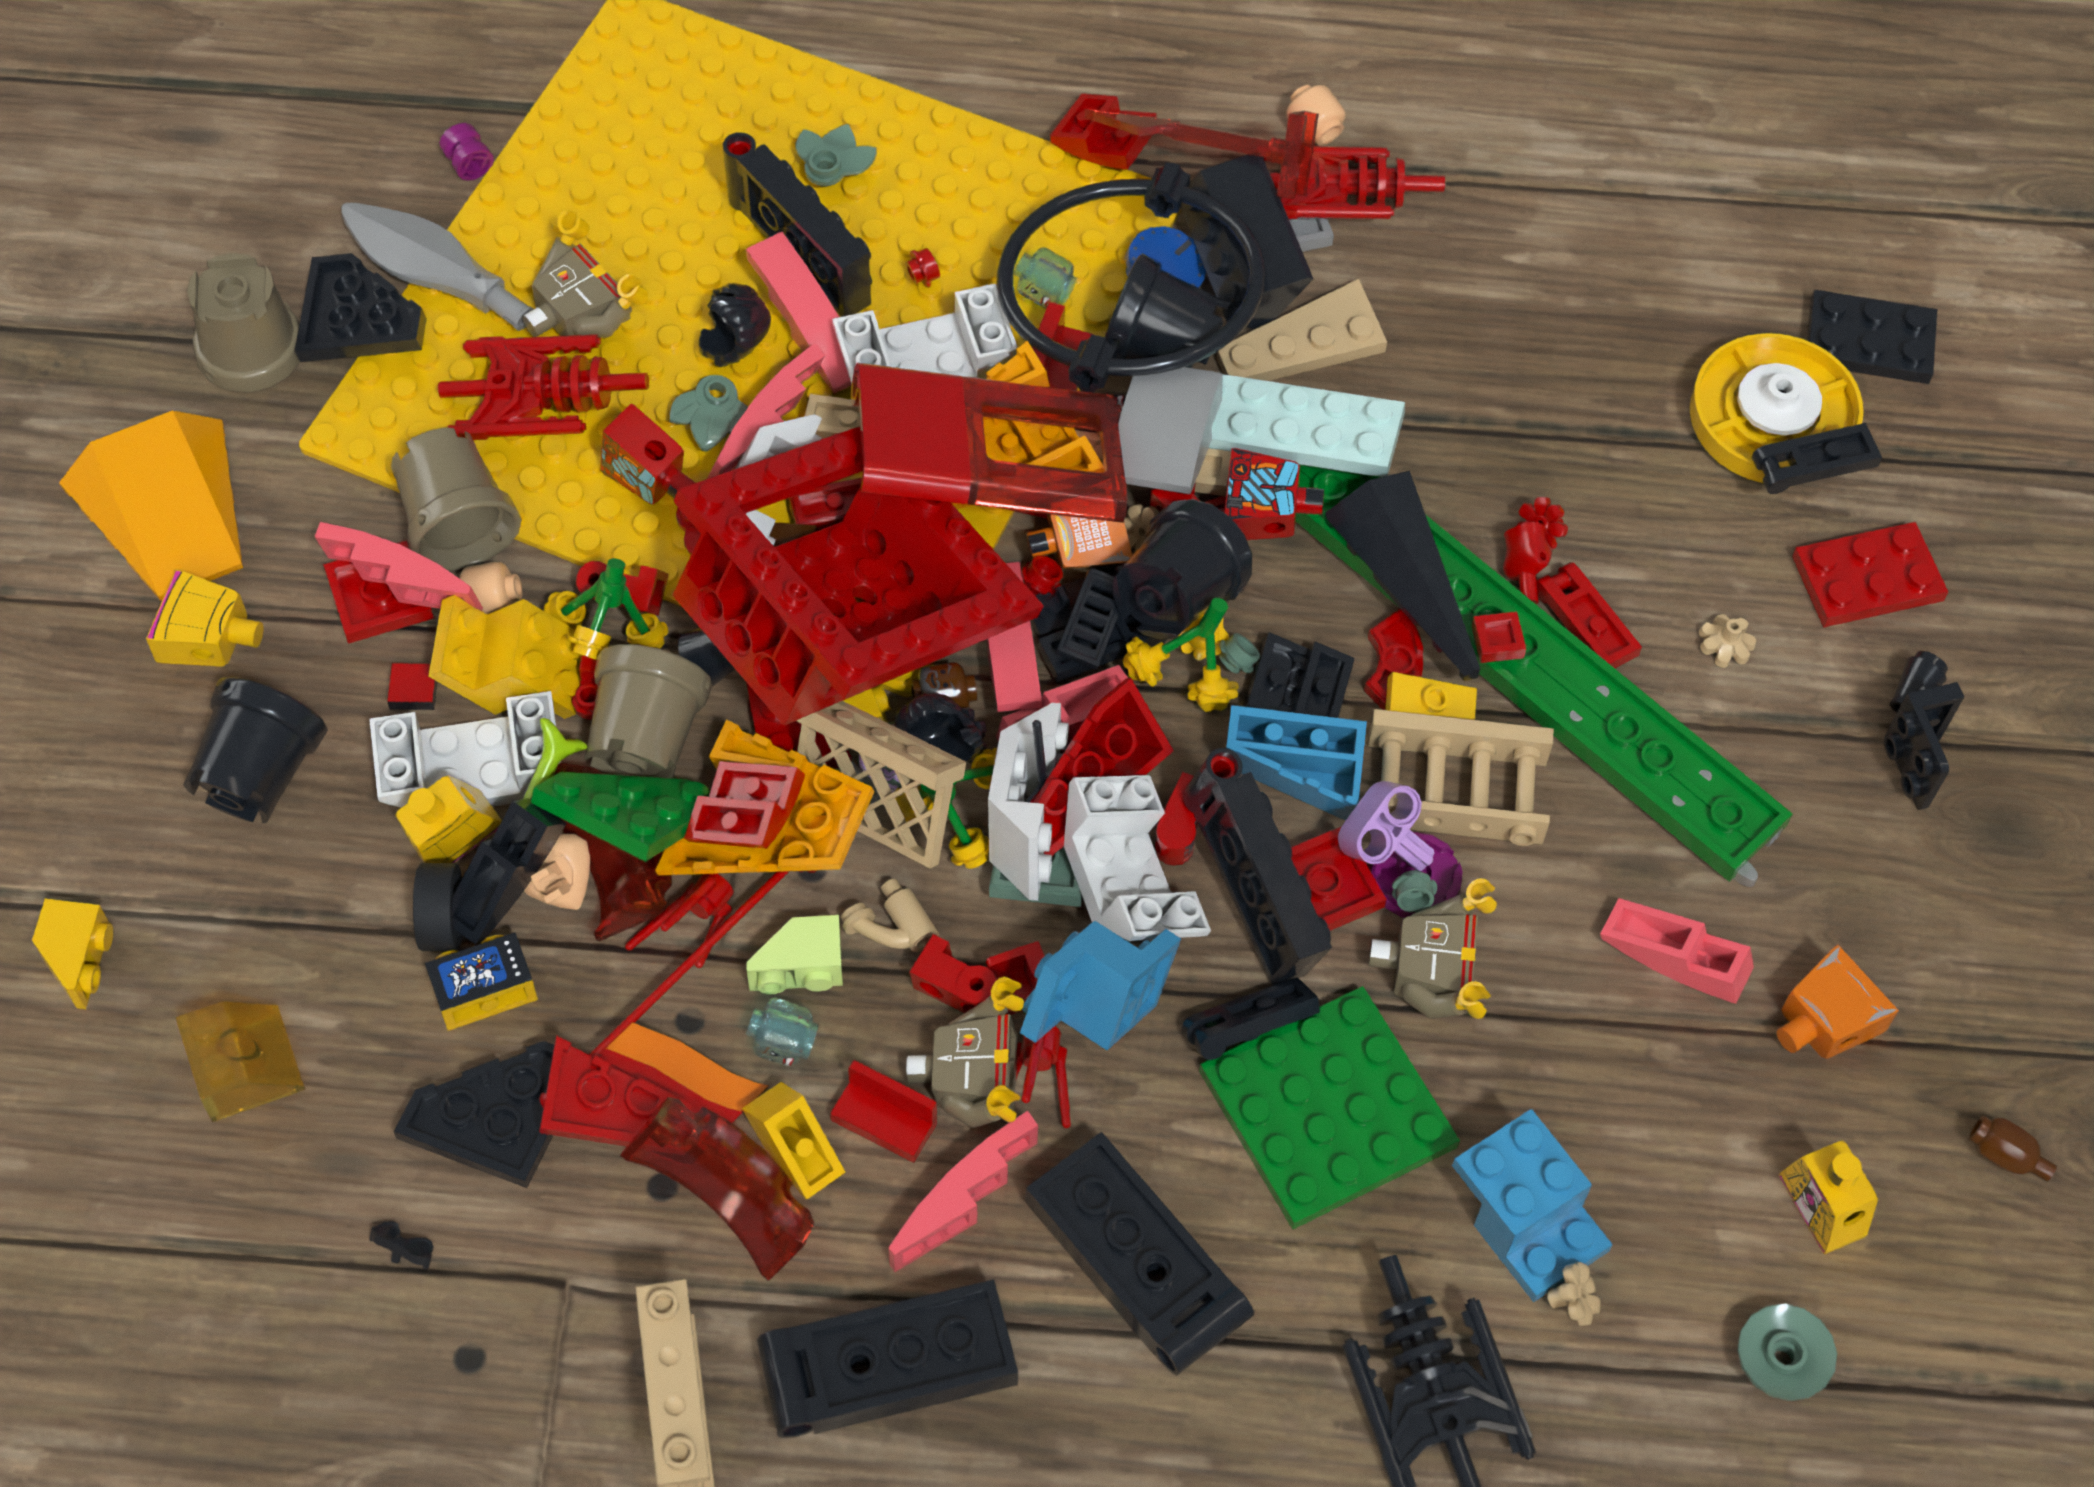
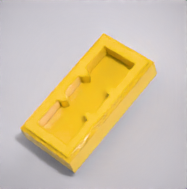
[1385,672,1477,720]

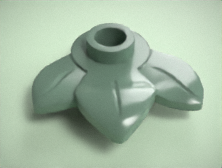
[796,124,877,186]
[670,375,748,452]

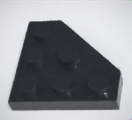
[295,253,427,362]
[393,1041,555,1188]

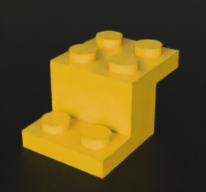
[428,595,582,719]

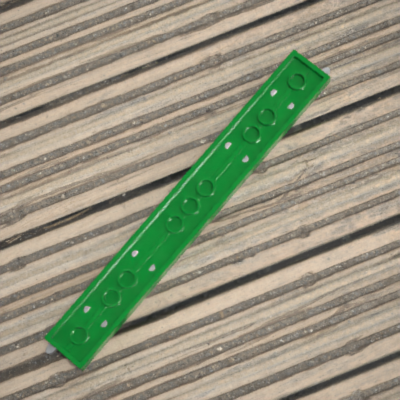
[1296,464,1793,887]

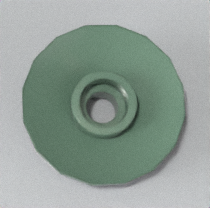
[1737,1304,1837,1401]

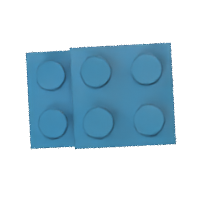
[1020,921,1181,1051]
[1452,1109,1613,1302]

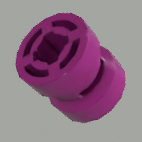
[439,123,494,181]

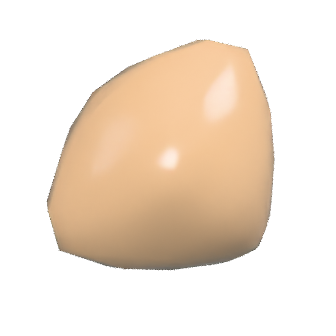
[524,834,590,910]

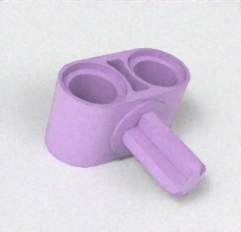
[1338,781,1435,871]

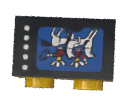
[425,932,538,1031]

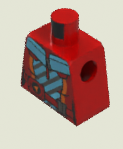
[600,403,696,504]
[1224,448,1324,540]

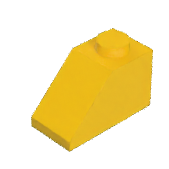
[742,1082,846,1200]

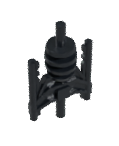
[1342,1255,1537,1487]

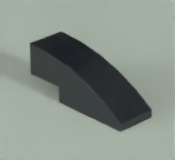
[452,798,567,945]

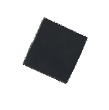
[1243,632,1355,718]

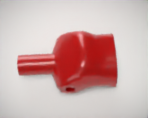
[1503,522,1552,605]

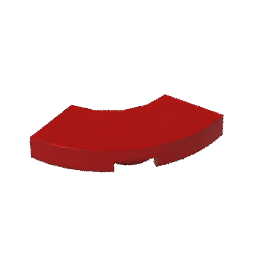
[1364,609,1424,710]

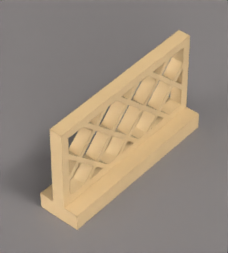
[796,701,966,868]

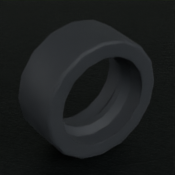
[413,863,463,951]

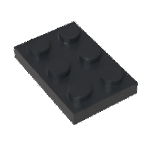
[1807,289,1938,384]

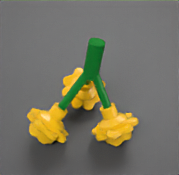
[1123,598,1239,712]

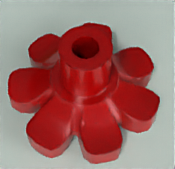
[1517,497,1568,550]

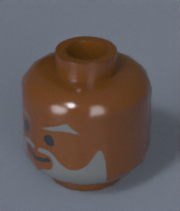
[911,662,977,708]

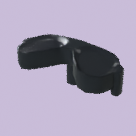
[369,1221,434,1270]

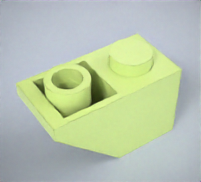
[746,915,843,994]

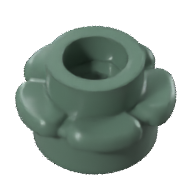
[1219,633,1260,674]
[1392,870,1437,912]

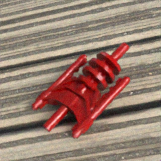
[1256,144,1445,219]
[438,334,649,440]

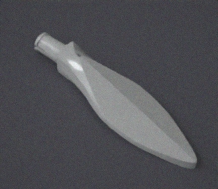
[341,203,533,331]

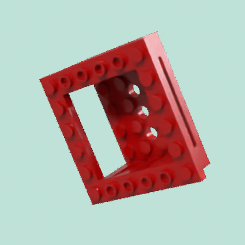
[672,425,1044,726]

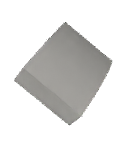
[1106,367,1223,494]

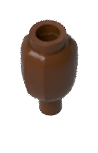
[1968,1115,2057,1182]

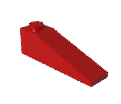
[1032,678,1174,856]

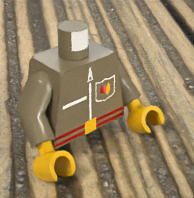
[522,210,648,338]
[1368,878,1497,1019]
[906,977,1024,1128]

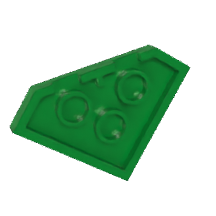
[531,772,710,862]

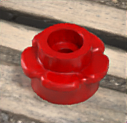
[905,247,941,288]
[1021,556,1063,595]

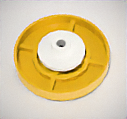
[1690,333,1863,483]

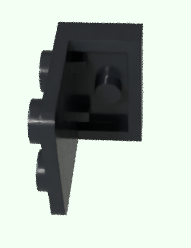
[1884,682,1964,810]

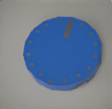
[1125,226,1206,288]

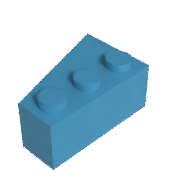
[1226,705,1367,821]

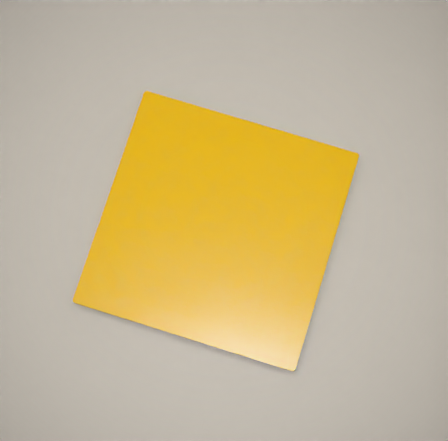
[299,0,1181,697]

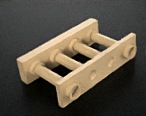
[1368,709,1554,846]
[636,1279,715,1487]

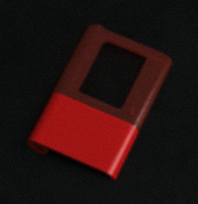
[851,362,1127,523]

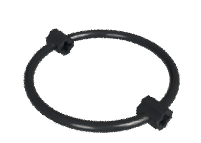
[996,162,1266,393]

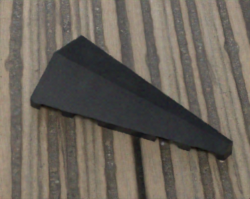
[1324,471,1480,681]

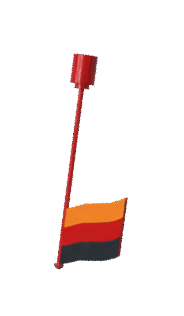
[540,870,817,1167]

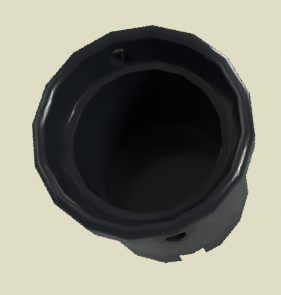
[1105,253,1230,368]
[1113,499,1252,640]
[183,677,328,823]

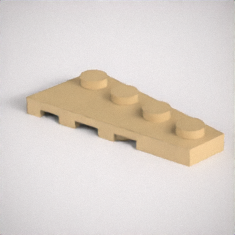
[1216,279,1387,381]

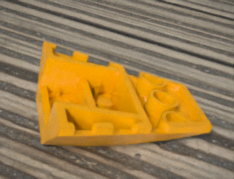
[952,340,1105,509]
[59,410,243,601]
[655,719,874,875]

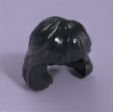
[699,283,771,367]
[894,693,983,763]

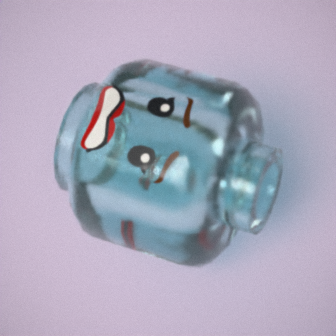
[1014,247,1078,309]
[746,998,819,1067]

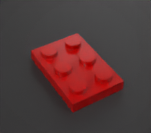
[1792,522,1948,628]

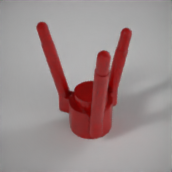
[625,873,734,968]
[1016,1026,1071,1129]

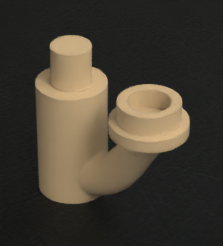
[841,879,939,952]

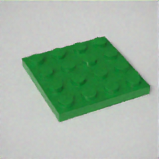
[1199,986,1460,1230]

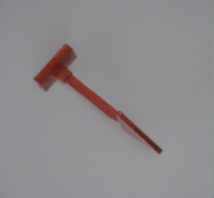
[1084,110,1319,199]

